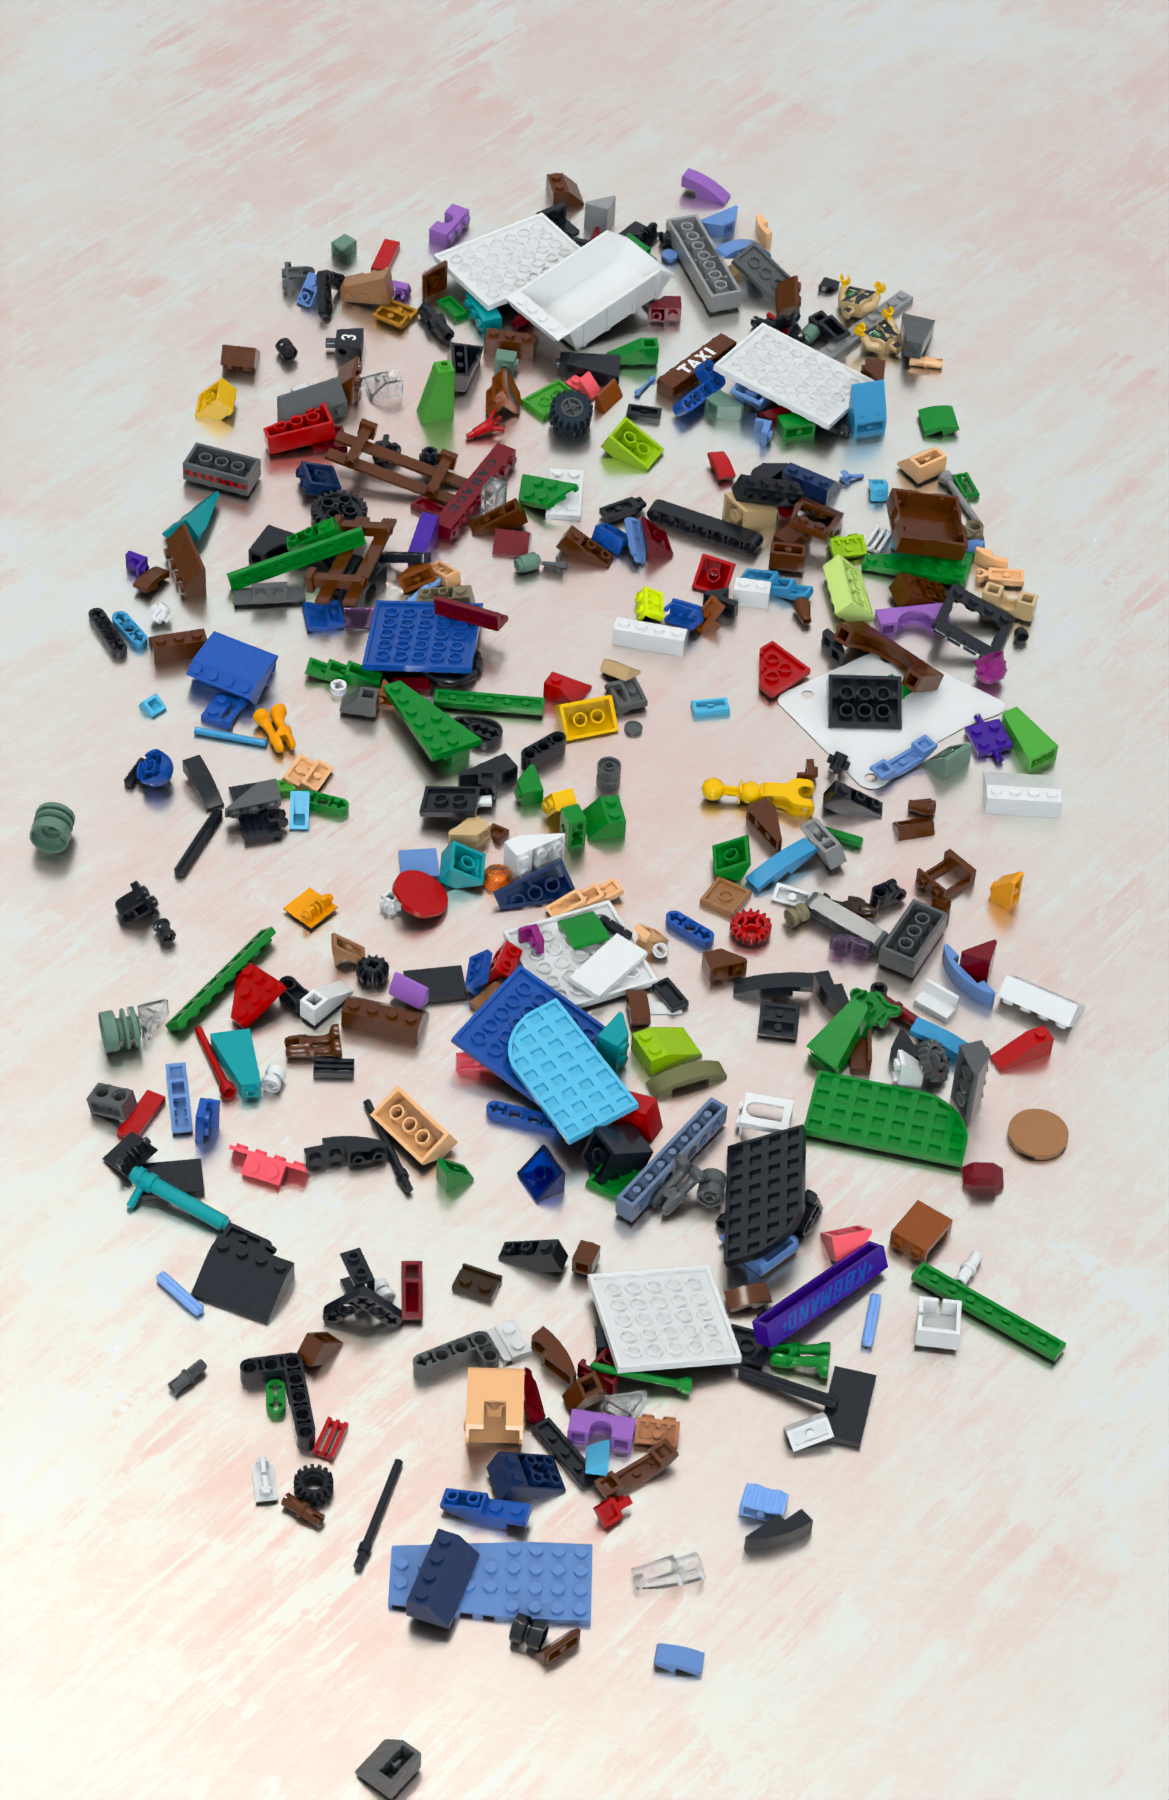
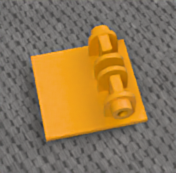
[283,887,338,929]

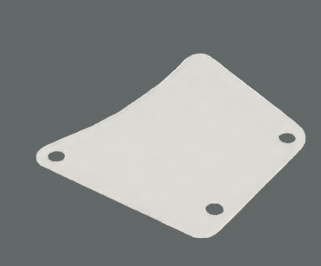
[778,653,1006,789]

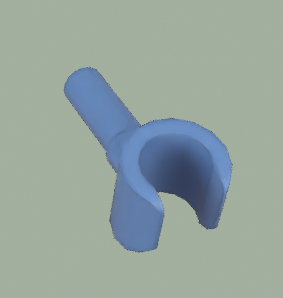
[839,470,864,483]

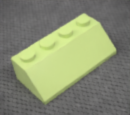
[823,554,874,622]

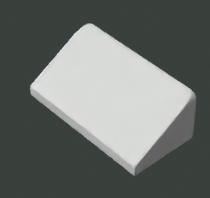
[771,882,813,907]

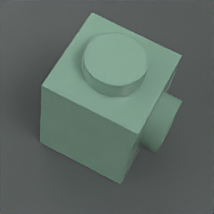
[494,349,519,375]

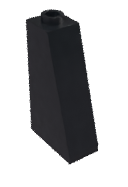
[556,352,621,387]

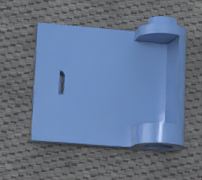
[719,1232,799,1277]

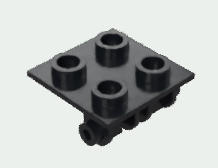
[619,221,659,245]
[102,1132,158,1177]

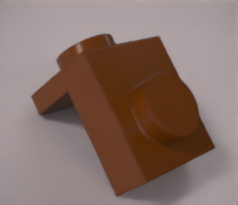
[796,759,818,788]
[931,897,951,925]

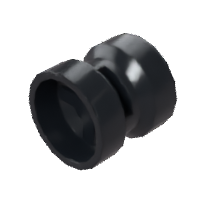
[276,338,298,361]

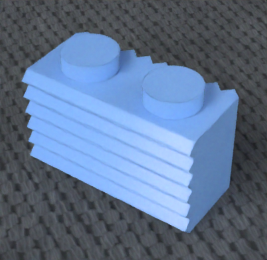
[739,1483,789,1522]

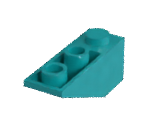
[464,292,502,334]

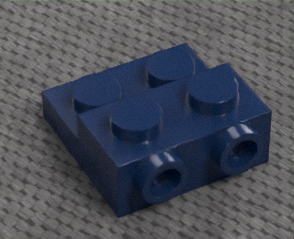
[295,461,342,496]

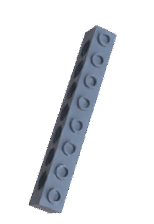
[615,1097,728,1222]

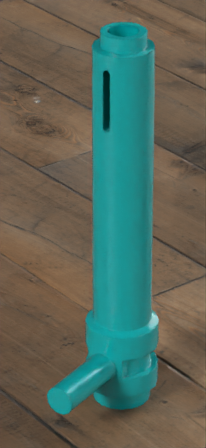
[126,1166,231,1231]

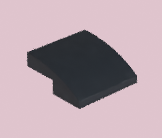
[757,1001,800,1040]

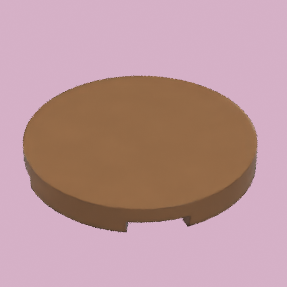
[1007,1109,1069,1160]

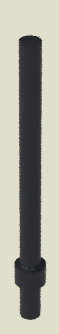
[363,1099,413,1193]
[353,1459,403,1570]

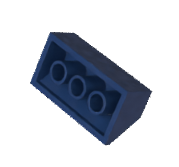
[406,1529,480,1629]

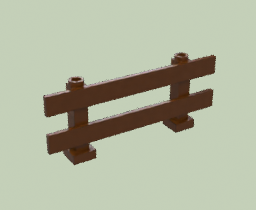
[325,418,467,505]
[304,514,397,606]

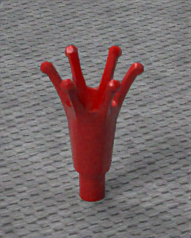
[466,409,506,440]

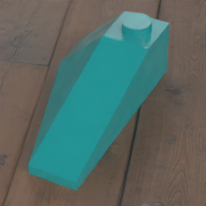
[162,491,220,542]

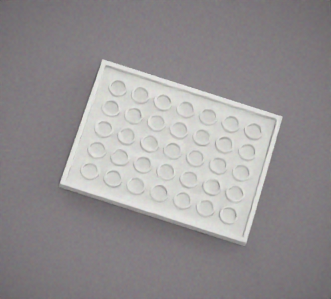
[434,213,581,311]
[713,323,875,430]

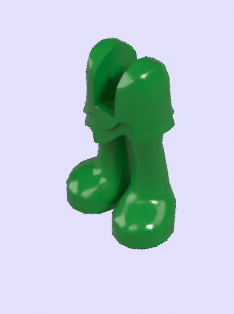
[769,1342,831,1379]

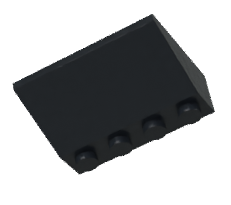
[827,674,902,730]
[191,1235,295,1325]

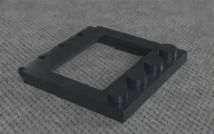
[931,583,1015,658]

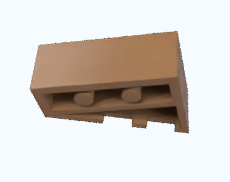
[340,267,395,305]

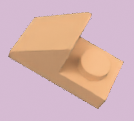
[634,923,669,955]

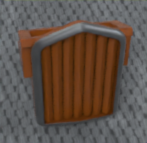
[486,368,521,415]

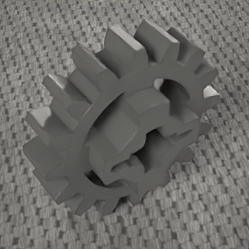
[918,1039,950,1083]

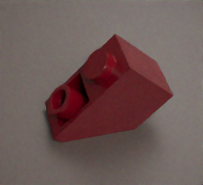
[648,296,682,321]

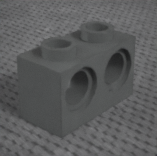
[86,1082,137,1121]

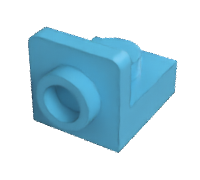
[868,479,888,501]

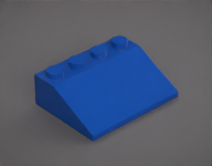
[186,631,278,706]

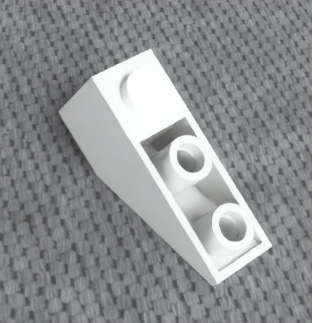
[300,981,354,1026]

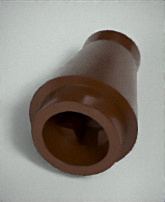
[793,598,812,625]
[908,798,936,817]

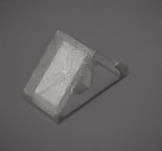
[603,1390,647,1419]

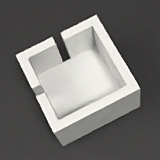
[915,1296,962,1350]

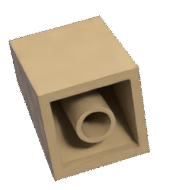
[722,492,777,532]

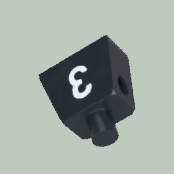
[326,328,364,361]

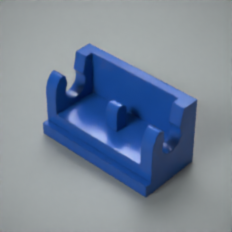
[663,598,704,631]

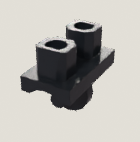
[372,434,401,468]

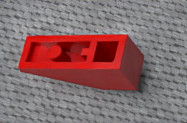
[990,1025,1054,1072]

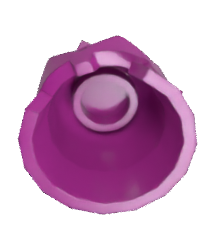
[974,651,1008,685]

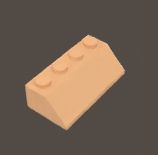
[370,1085,458,1165]

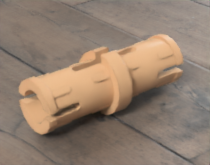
[909,355,943,369]

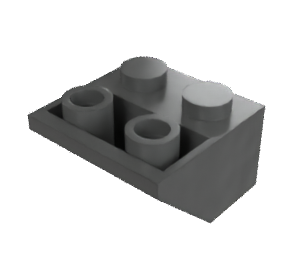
[355,1739,421,1799]

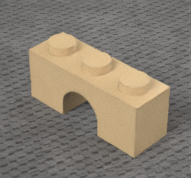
[981,581,1039,622]

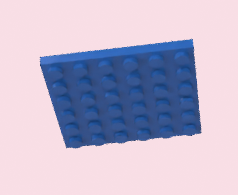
[362,600,483,674]
[451,965,606,1107]

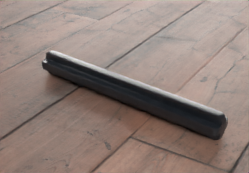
[174,808,223,877]
[738,1365,839,1409]

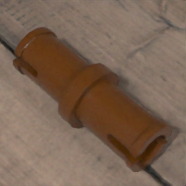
[281,1493,325,1528]

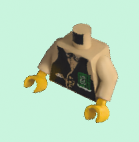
[838,274,886,319]
[854,306,903,356]

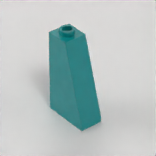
[210,1028,261,1098]

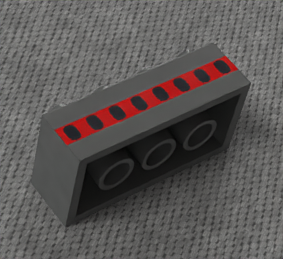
[183,442,261,496]

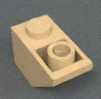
[448,815,491,848]

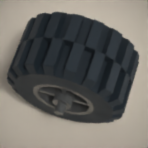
[549,389,593,437]

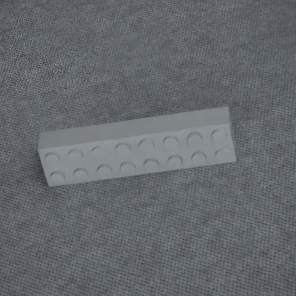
[666,214,742,312]

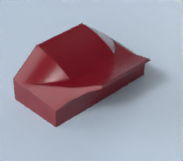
[961,1162,1004,1189]

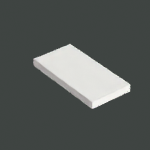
[568,933,648,1001]

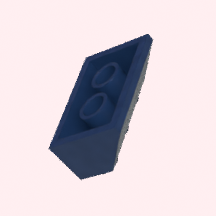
[781,462,842,505]

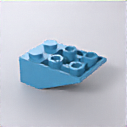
[847,380,887,437]

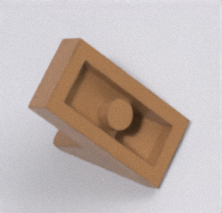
[331,932,365,966]

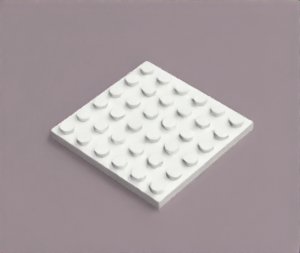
[503,900,658,1008]
[587,1265,742,1373]

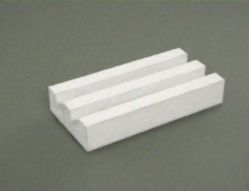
[865,525,892,554]

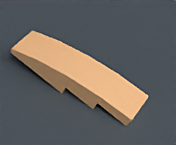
[545,877,624,917]

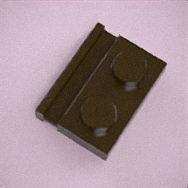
[452,1263,502,1303]

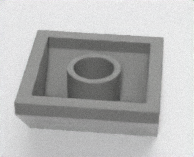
[584,195,616,234]

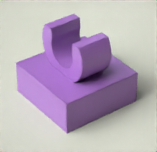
[393,280,412,301]

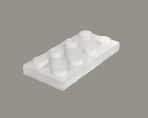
[546,468,584,521]

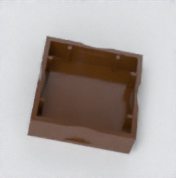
[886,488,968,561]

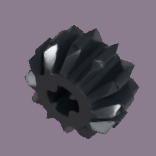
[356,955,389,987]

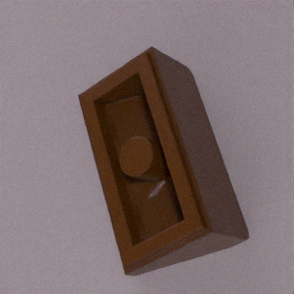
[892,817,935,840]
[535,1628,581,1666]

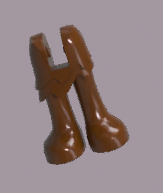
[284,1024,342,1059]

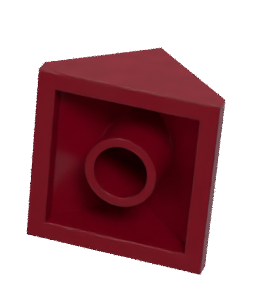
[641,516,674,560]
[492,528,532,558]
[959,939,997,983]

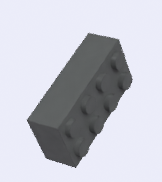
[878,899,948,978]

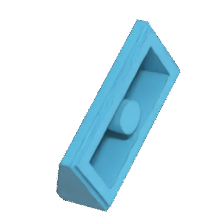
[585,1439,610,1476]

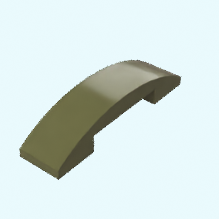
[646,1060,727,1099]

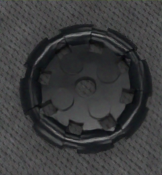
[421,648,483,687]

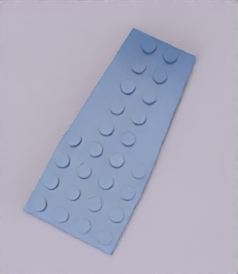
[388,1542,592,1626]

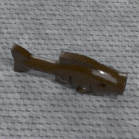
[823,893,878,919]

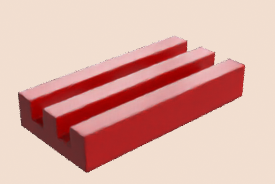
[312,1417,348,1461]

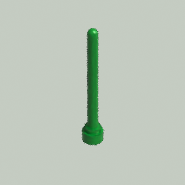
[590,1362,692,1395]

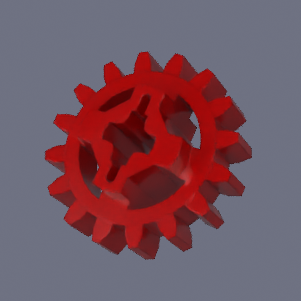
[730,908,772,945]

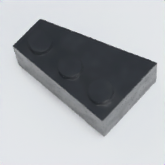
[447,342,484,392]

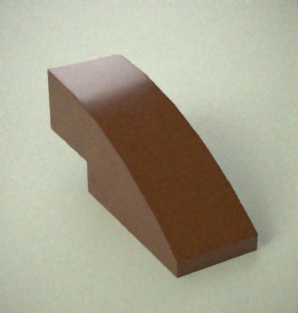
[531,1326,577,1387]

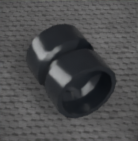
[509,1612,549,1651]

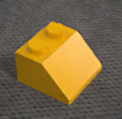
[195,377,237,420]

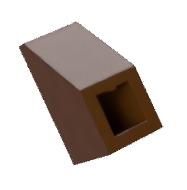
[702,948,747,982]
[562,1370,609,1415]

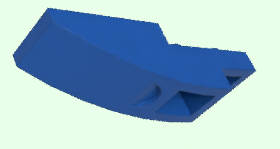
[440,1488,532,1529]

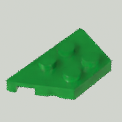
[518,474,579,510]

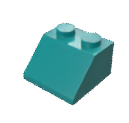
[439,841,486,889]
[597,1011,629,1072]

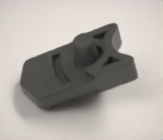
[541,557,568,573]

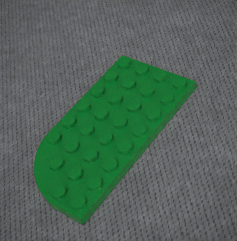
[804,1070,968,1168]

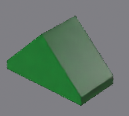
[436,1158,474,1193]

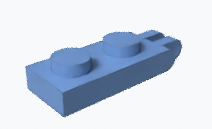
[624,517,647,564]

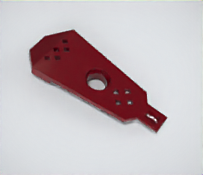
[524,1367,546,1424]

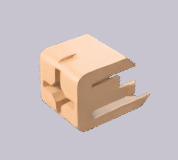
[464,1367,525,1445]

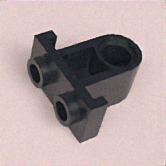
[115,880,160,923]
[795,1189,823,1236]

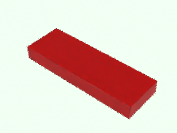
[371,239,400,272]
[117,1090,165,1138]

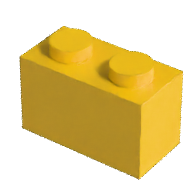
[541,788,577,818]

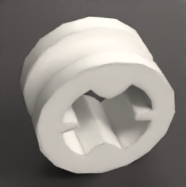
[330,679,347,697]

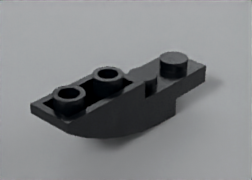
[304,1136,388,1167]

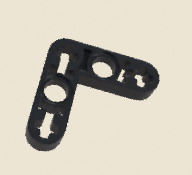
[316,270,345,318]
[323,1287,402,1326]

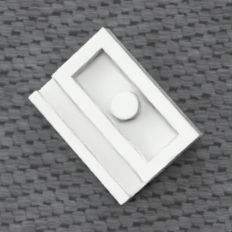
[486,1319,532,1365]

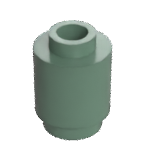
[801,324,820,346]
[514,552,541,573]

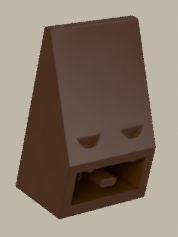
[889,573,953,608]

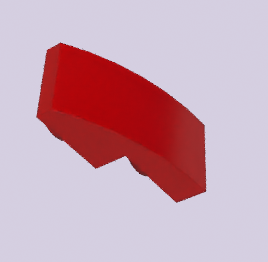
[707,451,736,481]

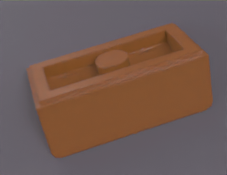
[595,379,623,413]

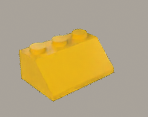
[554,695,619,741]

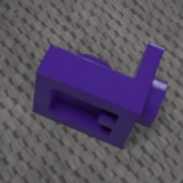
[125,550,149,579]

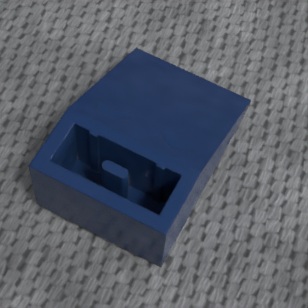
[486,1451,566,1502]

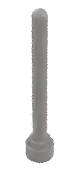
[938,470,984,529]

